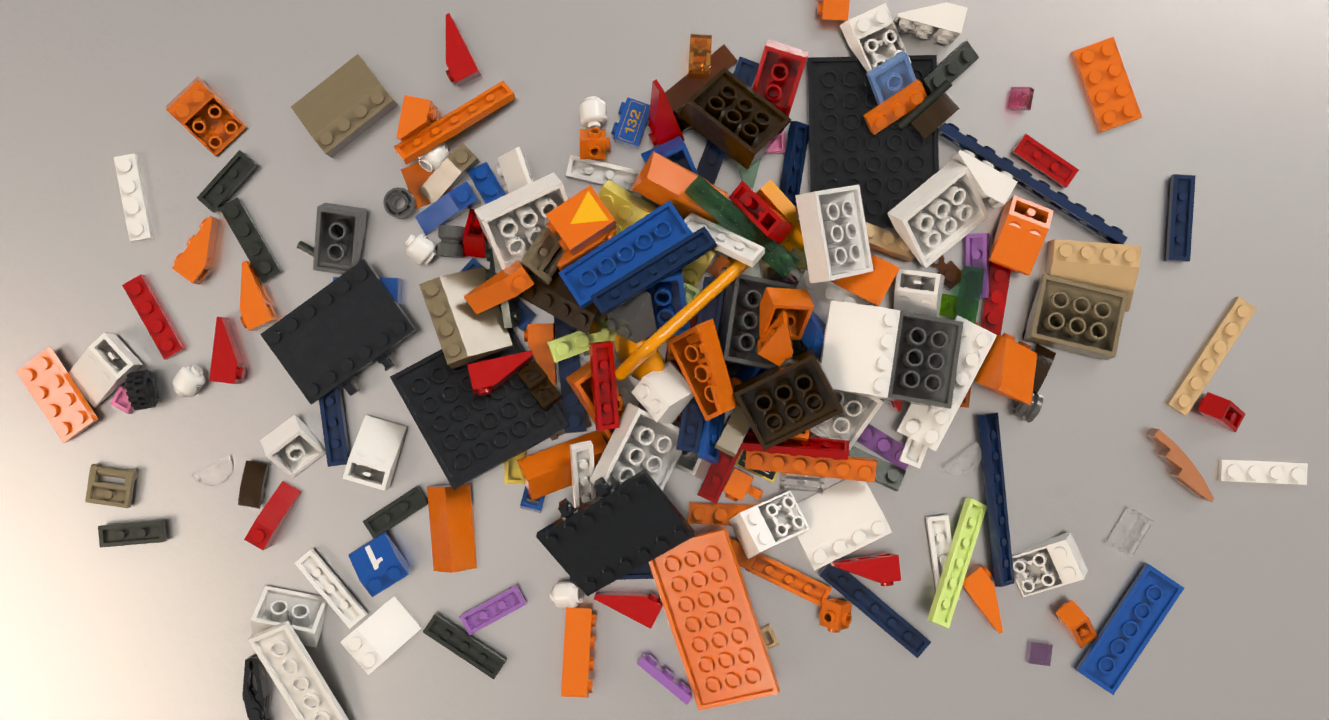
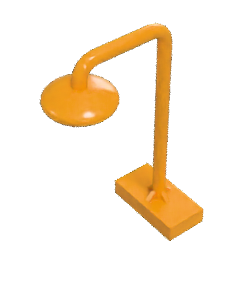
[614,180,807,381]

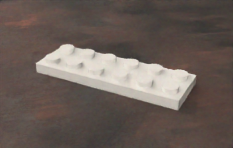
[897,315,997,451]
[248,621,349,720]

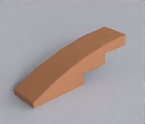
[1147,428,1214,502]

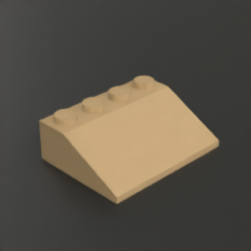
[1045,239,1141,312]

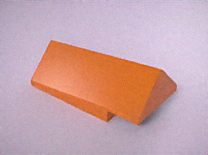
[631,151,728,224]
[517,430,607,500]
[427,483,477,573]

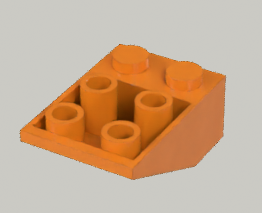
[166,76,247,157]
[988,195,1054,276]

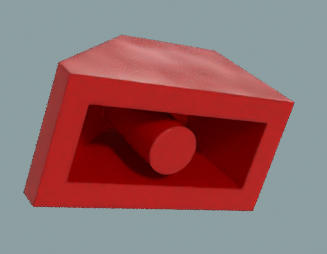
[463,209,489,258]
[1198,392,1245,433]

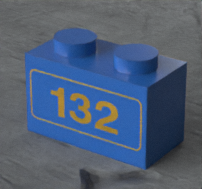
[611,97,650,149]

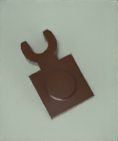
[930,255,965,291]

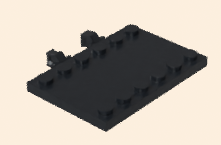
[260,259,417,405]
[536,469,695,596]

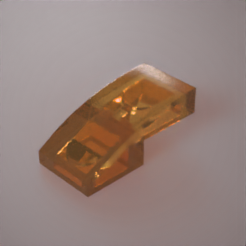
[688,34,712,74]

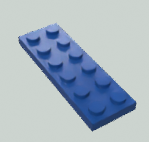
[558,200,692,309]
[1075,563,1184,695]

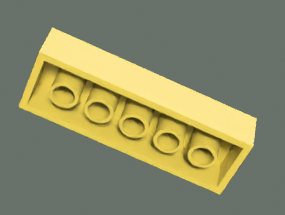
[598,180,717,287]

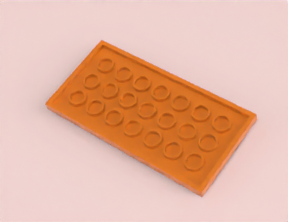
[648,528,780,711]

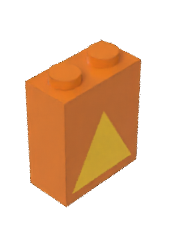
[546,185,617,256]

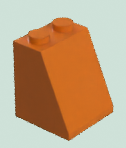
[831,254,900,306]
[973,333,1037,405]

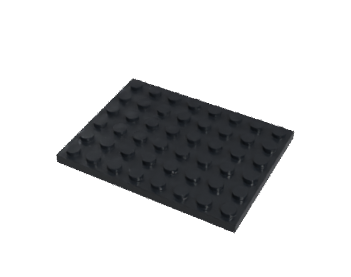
[807,55,939,229]

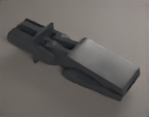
[242,654,271,720]

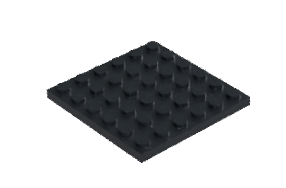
[390,328,569,491]

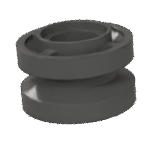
[383,187,417,219]
[1012,393,1043,423]

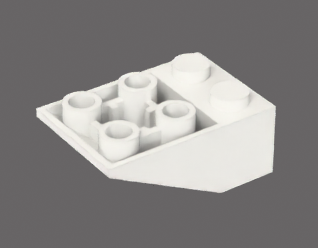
[893,2,968,44]
[840,3,911,72]
[950,150,1017,209]
[893,269,945,317]
[69,333,143,408]
[343,415,407,491]
[729,491,810,559]
[1012,532,1088,598]

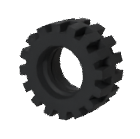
[125,370,158,410]

